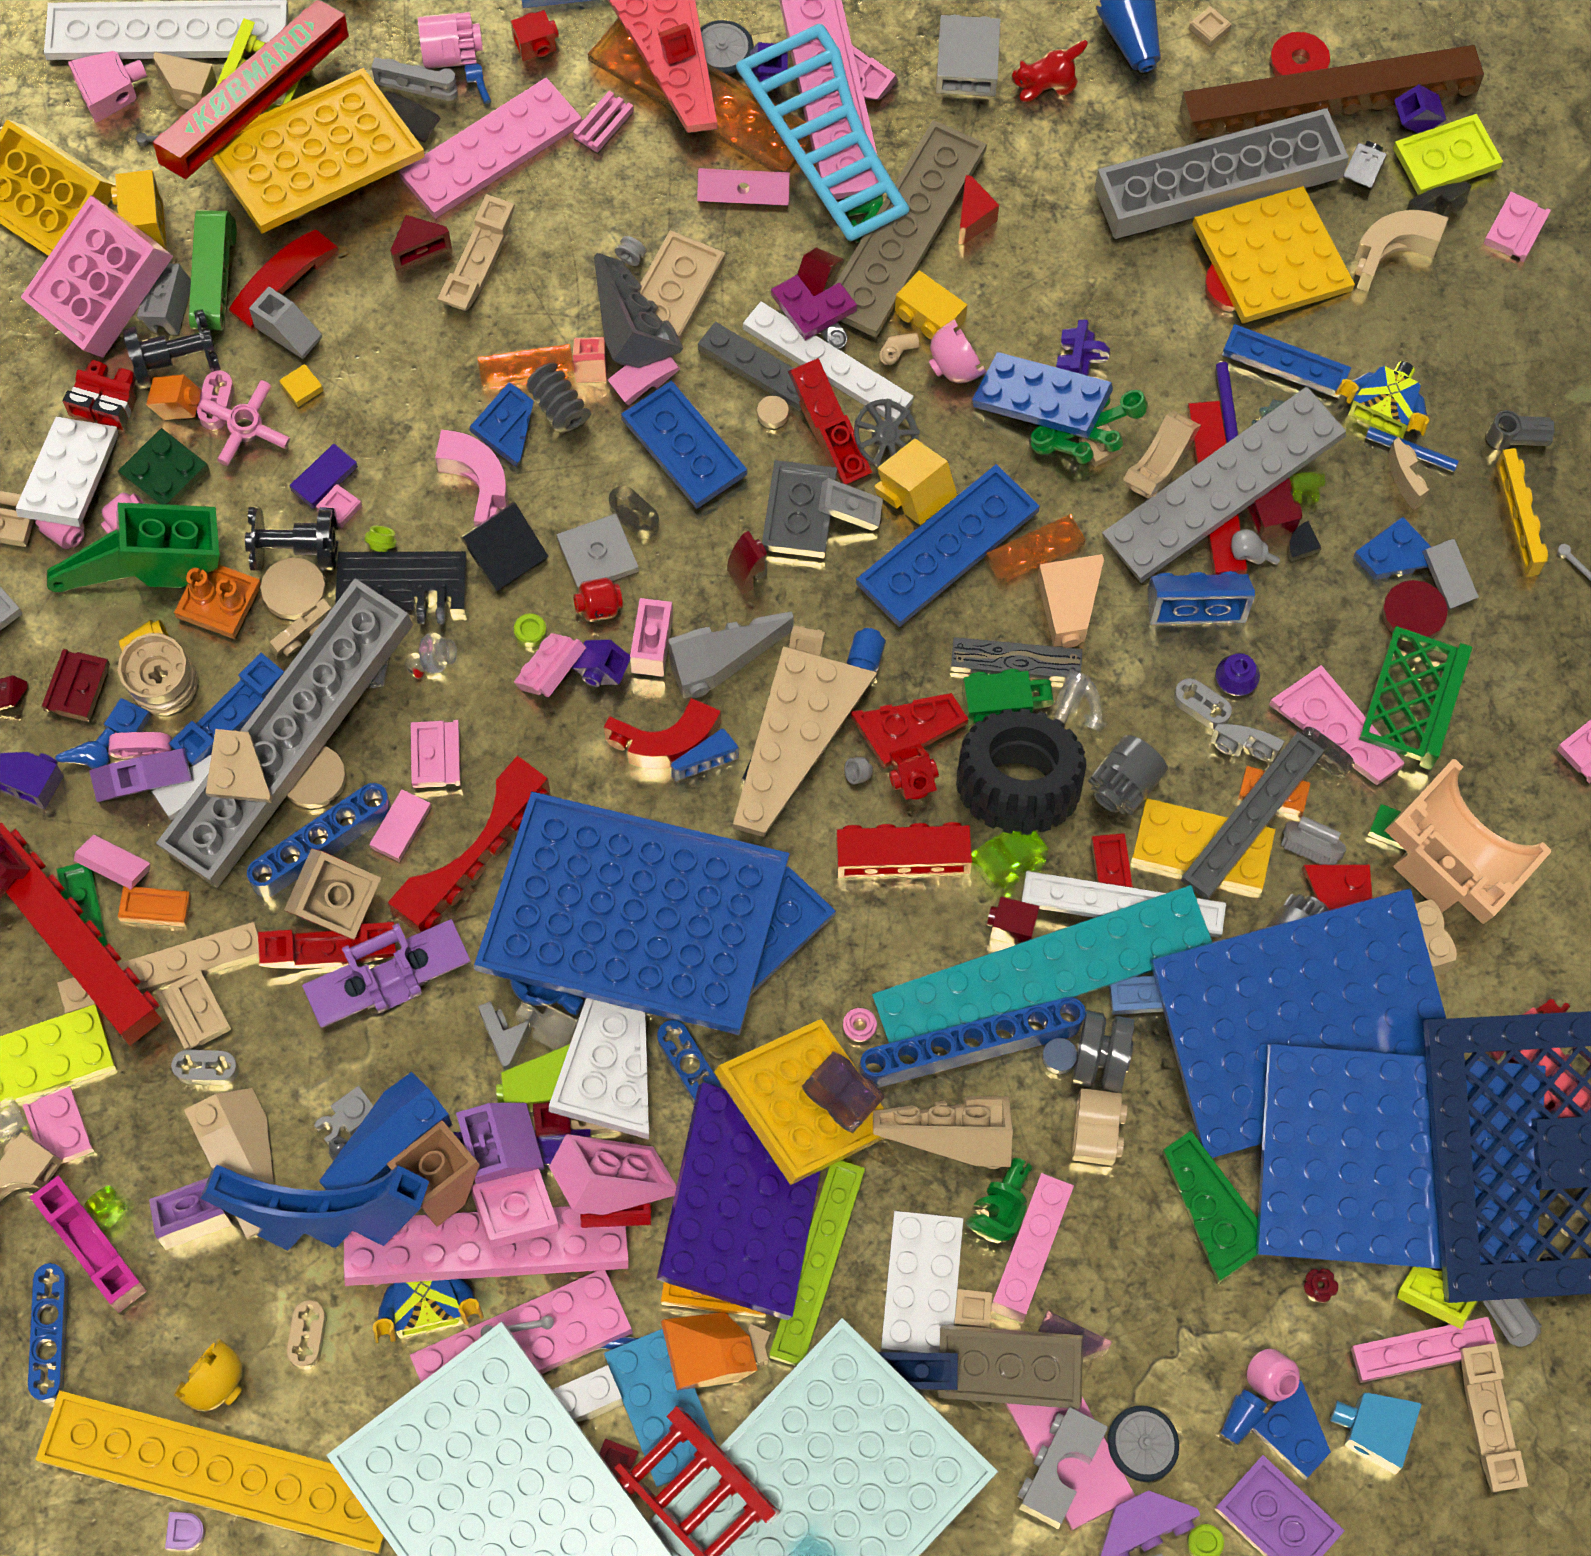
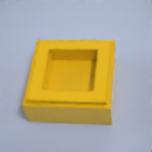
[279,364,324,407]

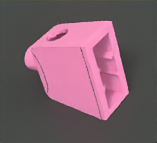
[68,51,147,123]

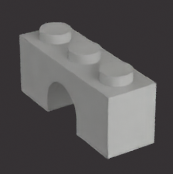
[1017,1407,1108,1529]

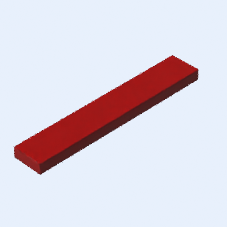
[1187,401,1247,575]

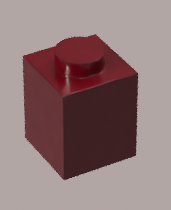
[987,896,1040,944]

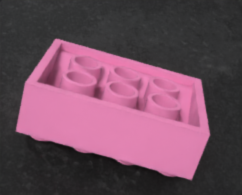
[21,195,173,357]

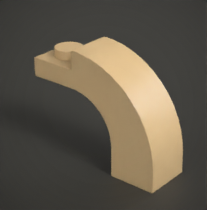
[1355,210,1448,292]
[1123,410,1201,499]

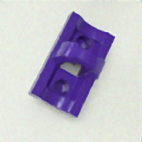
[1056,319,1110,376]

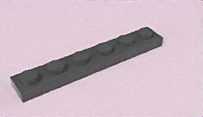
[1181,732,1325,900]

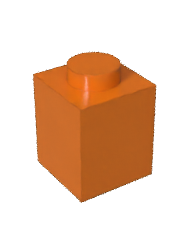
[146,374,202,420]

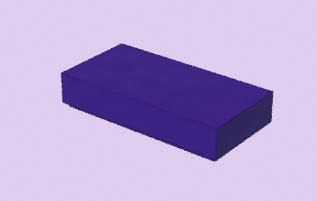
[289,444,358,509]

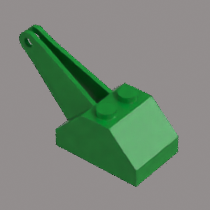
[46,502,220,592]

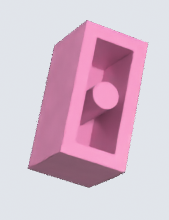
[630,598,673,677]

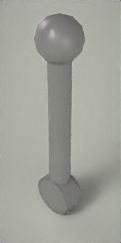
[1557,544,1591,581]
[481,1315,554,1336]

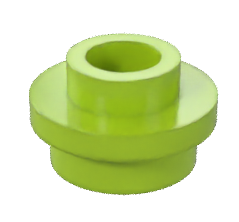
[364,525,397,552]

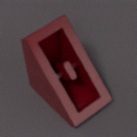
[390,215,452,271]
[797,247,844,296]

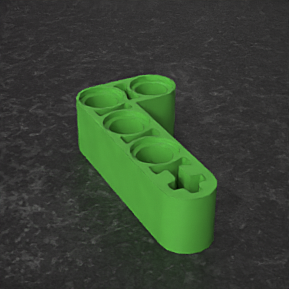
[189,210,237,331]

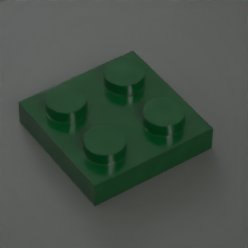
[118,428,209,505]

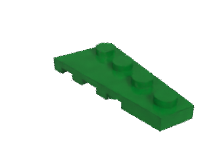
[1162,1131,1259,1284]

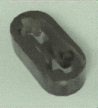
[608,486,660,539]
[1301,726,1355,778]

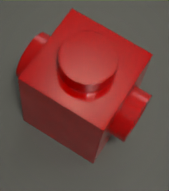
[510,10,559,61]

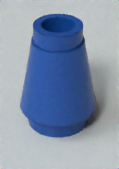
[1220,1389,1268,1445]

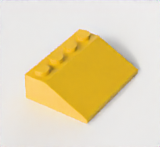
[0,119,116,256]

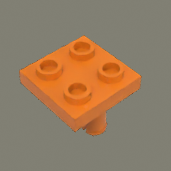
[174,564,261,639]

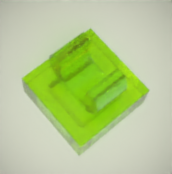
[1289,471,1325,503]

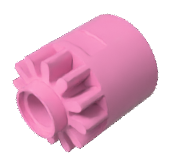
[418,12,483,69]

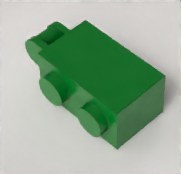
[962,669,1054,725]

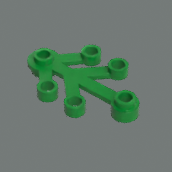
[1031,390,1148,464]

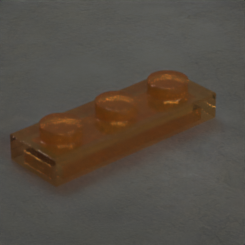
[477,344,575,391]
[986,514,1086,584]

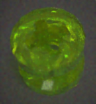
[84,1186,129,1230]

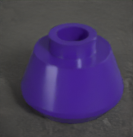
[1215,653,1260,696]

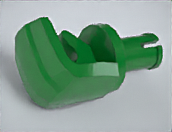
[965,1158,1032,1243]

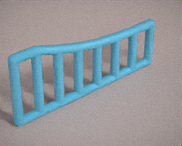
[736,24,910,241]

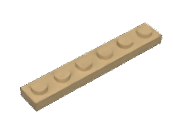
[57,922,259,1014]

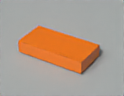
[118,886,191,927]

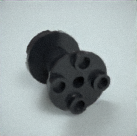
[123,309,221,390]
[245,507,338,571]

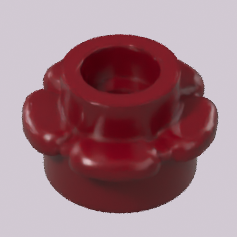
[1304,1268,1338,1303]

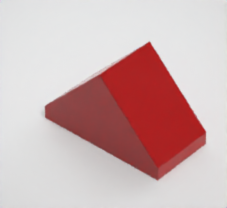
[958,175,999,244]

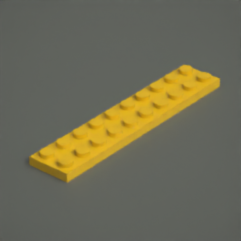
[35,1390,385,1555]

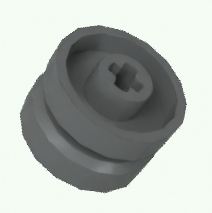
[1073,1010,1134,1093]

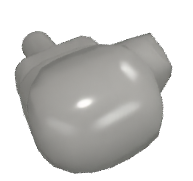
[1231,529,1280,565]

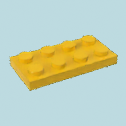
[1131,798,1276,894]

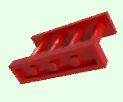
[614,1406,781,1556]

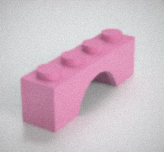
[991,1173,1074,1323]

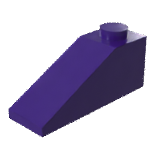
[0,752,64,810]

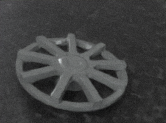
[854,398,920,467]

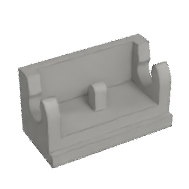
[137,263,191,335]

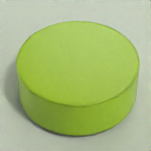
[514,613,547,647]
[1187,1524,1224,1556]

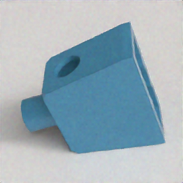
[1330,1393,1422,1474]

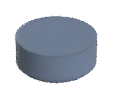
[1042,1038,1077,1074]

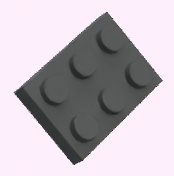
[762,460,837,558]

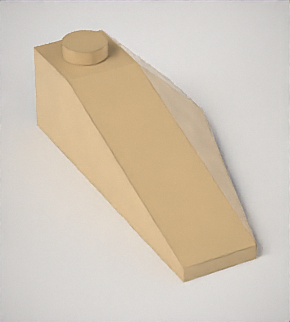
[184,1088,275,1240]
[873,1096,1013,1169]

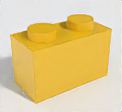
[895,270,968,340]

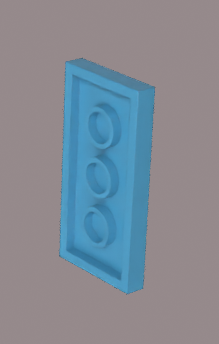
[604,1329,717,1488]

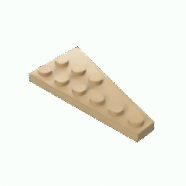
[732,646,877,837]

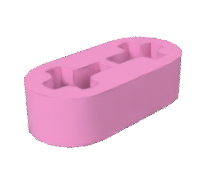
[197,370,234,430]
[108,732,172,759]

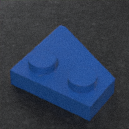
[469,382,534,468]
[1354,517,1431,580]
[1252,1380,1331,1480]

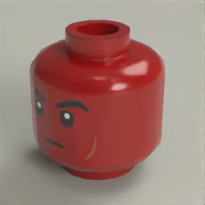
[573,577,623,622]

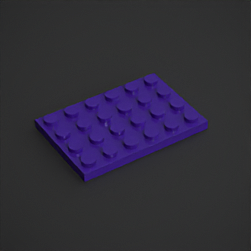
[656,1082,820,1320]

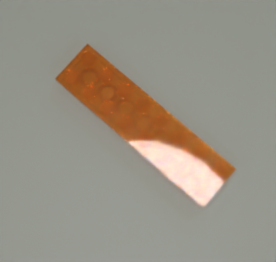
[588,18,811,173]

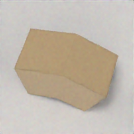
[747,1324,771,1367]

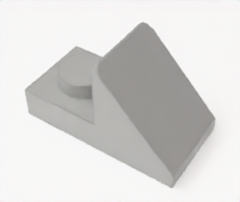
[478,1001,531,1071]

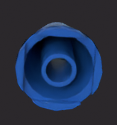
[1096,0,1161,73]

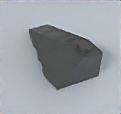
[594,253,683,368]

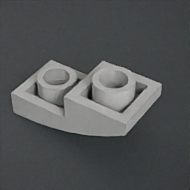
[1210,724,1285,763]

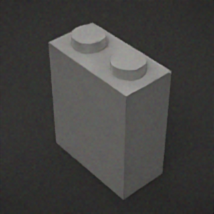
[936,15,1000,96]

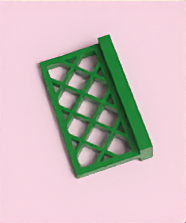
[1359,626,1473,770]

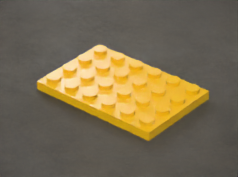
[210,68,425,233]

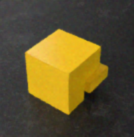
[874,438,958,525]

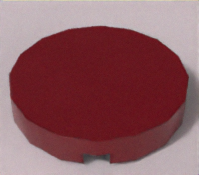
[1382,580,1448,641]

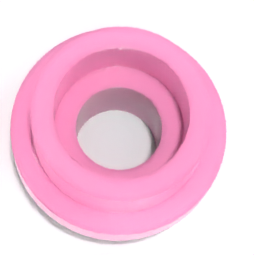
[843,1008,877,1042]

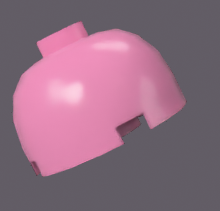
[929,319,987,384]

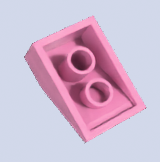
[549,1134,676,1215]

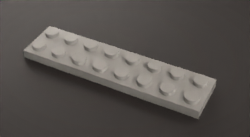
[1102,386,1346,583]

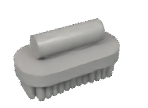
[1281,816,1346,865]
[1483,1298,1542,1347]

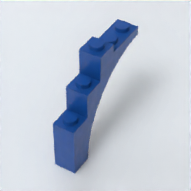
[200,1165,429,1251]

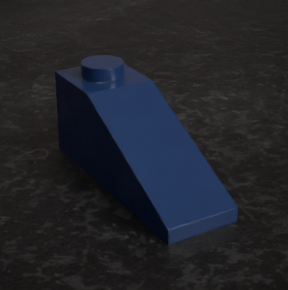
[878,1352,958,1391]

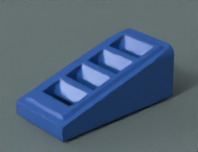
[671,729,739,782]

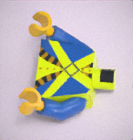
[1335,361,1429,439]
[373,1279,484,1343]

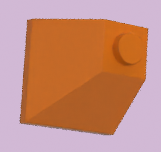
[661,1312,757,1390]

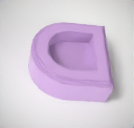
[165,1512,205,1551]

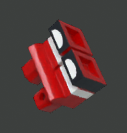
[62,360,137,431]

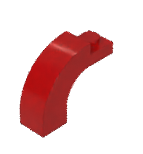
[604,698,721,769]

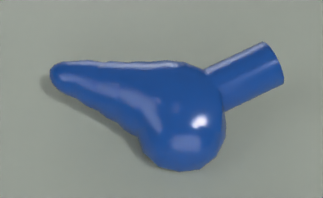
[55,728,115,769]

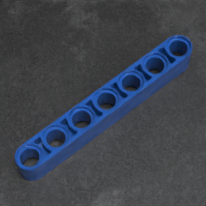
[858,997,1086,1088]

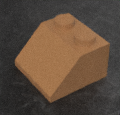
[387,1120,480,1227]

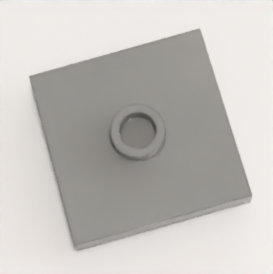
[556,514,639,591]

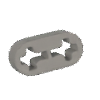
[1174,678,1232,729]
[171,1050,239,1085]

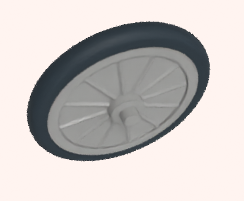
[700,20,754,75]
[1108,1405,1179,1482]

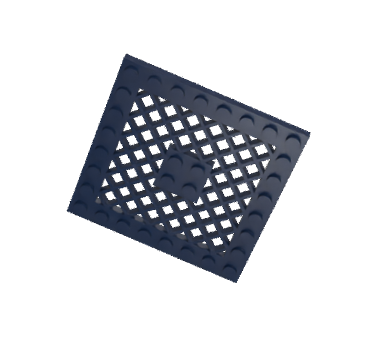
[1423,1011,1591,1303]

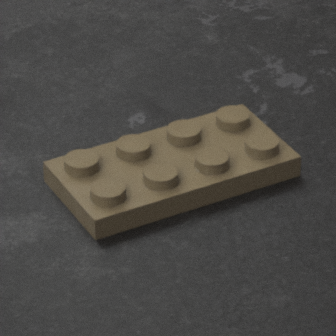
[938,1325,1083,1409]

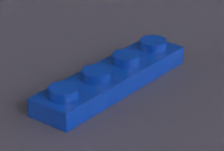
[1222,324,1351,398]

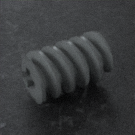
[526,363,591,432]

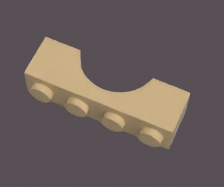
[0,1132,63,1202]

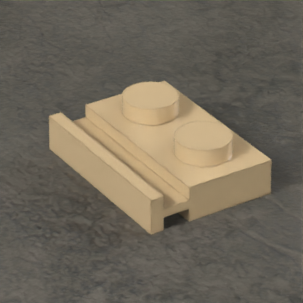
[156,969,232,1050]

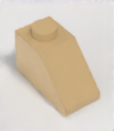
[153,52,217,110]

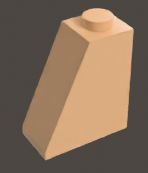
[1037,554,1104,648]

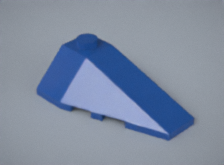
[319,1072,453,1190]

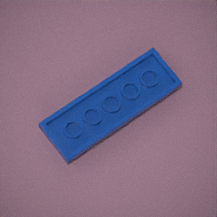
[856,464,1040,627]

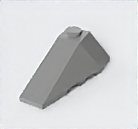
[668,611,794,699]

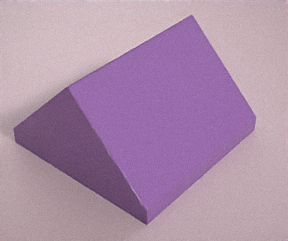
[149,1177,232,1250]

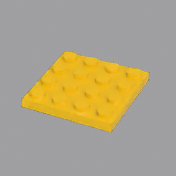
[1192,186,1355,324]
[714,1019,885,1185]

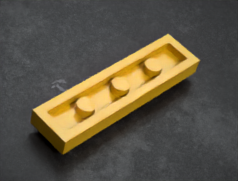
[1496,448,1548,577]

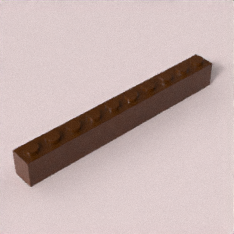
[1180,45,1484,139]

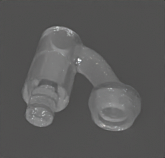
[1054,669,1107,732]

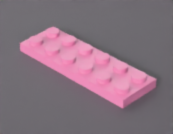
[399,77,582,219]
[410,1270,633,1383]

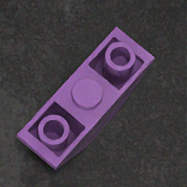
[89,748,192,802]
[1098,1490,1200,1556]

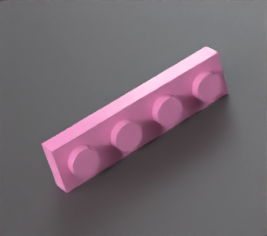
[1351,1317,1496,1383]

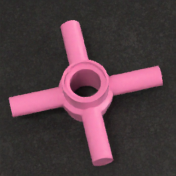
[199,380,290,466]

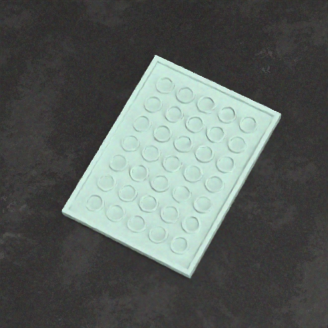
[649,1318,999,1556]
[327,1322,673,1556]

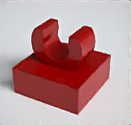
[658,23,696,64]

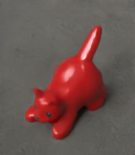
[1011,40,1088,102]

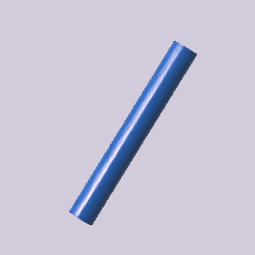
[1365,426,1459,472]

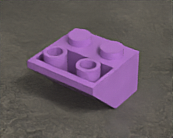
[456,1103,544,1184]

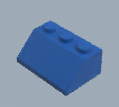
[1147,571,1255,625]

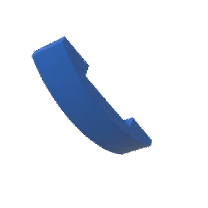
[169,653,284,765]

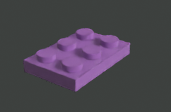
[1214,1455,1345,1556]

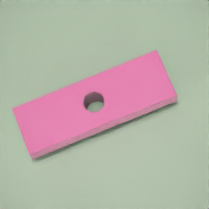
[697,168,790,205]

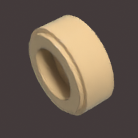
[757,396,789,429]

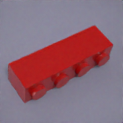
[836,822,972,878]

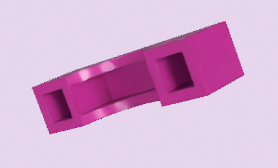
[30,1175,147,1313]

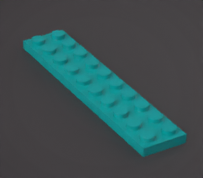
[872,885,1212,1058]

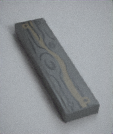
[951,637,1083,683]

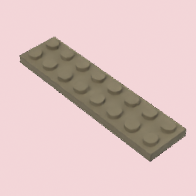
[835,120,987,338]

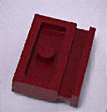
[41,648,110,722]

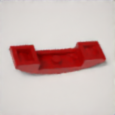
[229,229,339,330]
[258,922,396,968]

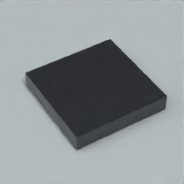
[460,502,549,591]

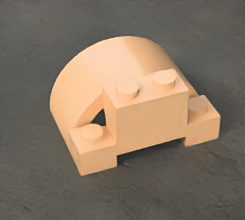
[1385,759,1551,924]

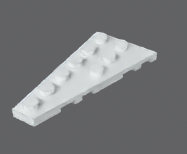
[549,998,649,1140]

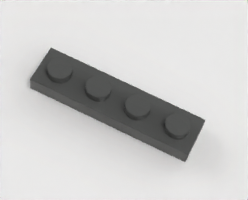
[698,321,802,412]

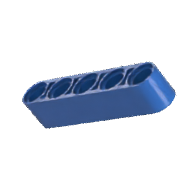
[247,783,391,897]

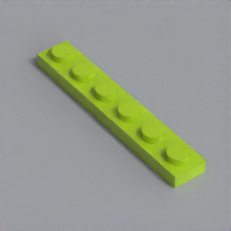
[769,1161,865,1366]

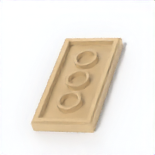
[639,230,725,340]

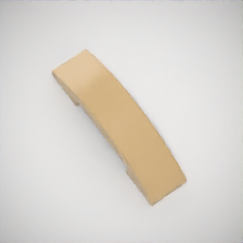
[437,194,515,312]
[1460,1343,1528,1492]

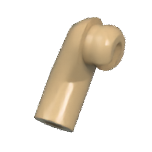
[879,332,919,365]

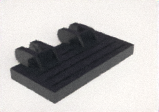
[335,551,467,624]

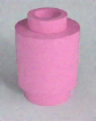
[35,520,84,549]

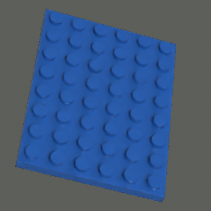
[474,791,790,1035]
[1150,888,1446,1158]
[1256,1044,1546,1269]

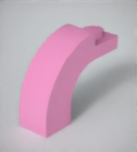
[435,430,508,527]

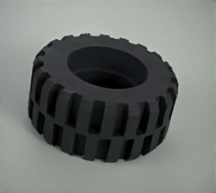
[956,709,1086,835]

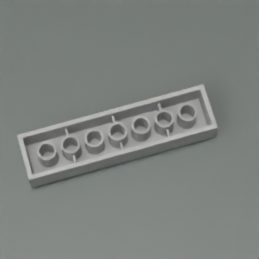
[1095,108,1349,239]

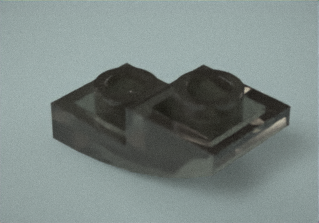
[384,91,441,143]
[1406,182,1472,216]

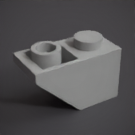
[249,287,322,359]

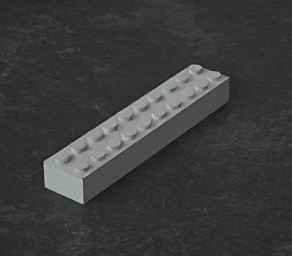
[156,578,413,888]

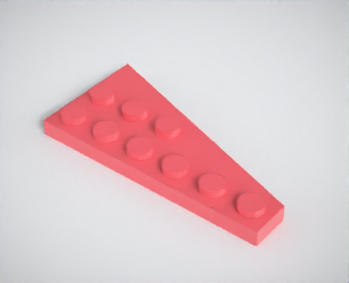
[608,0,717,133]

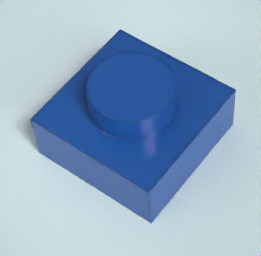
[104,698,151,733]

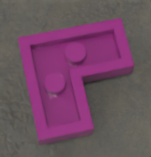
[771,275,857,340]

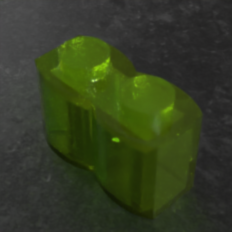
[971,831,1049,892]

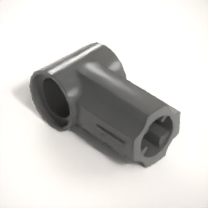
[1486,410,1555,450]

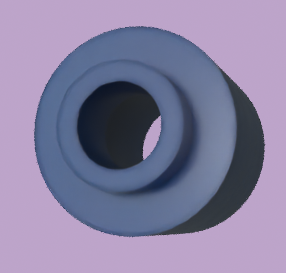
[847,628,886,672]

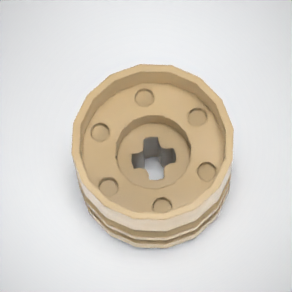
[118,633,198,715]

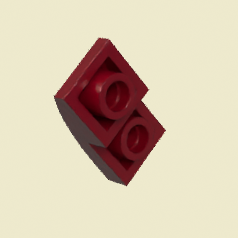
[727,531,767,595]

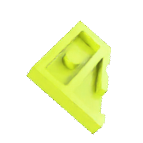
[1397,1267,1478,1330]

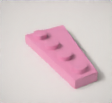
[1269,665,1404,785]

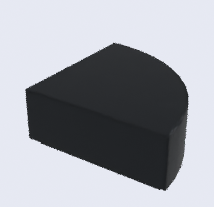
[1288,521,1321,562]

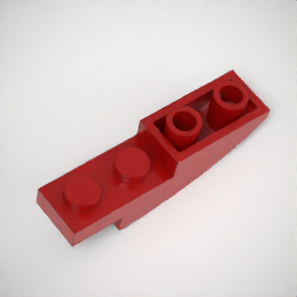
[788,358,872,484]

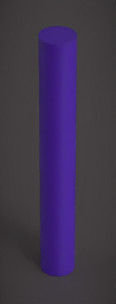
[1216,362,1238,443]

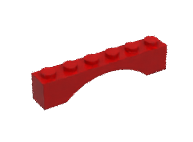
[387,755,550,934]

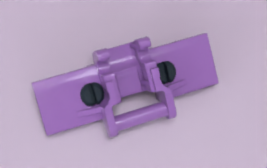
[302,919,471,1028]

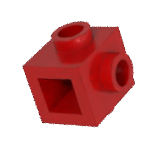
[889,744,939,800]

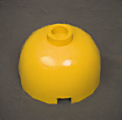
[173,1338,243,1412]

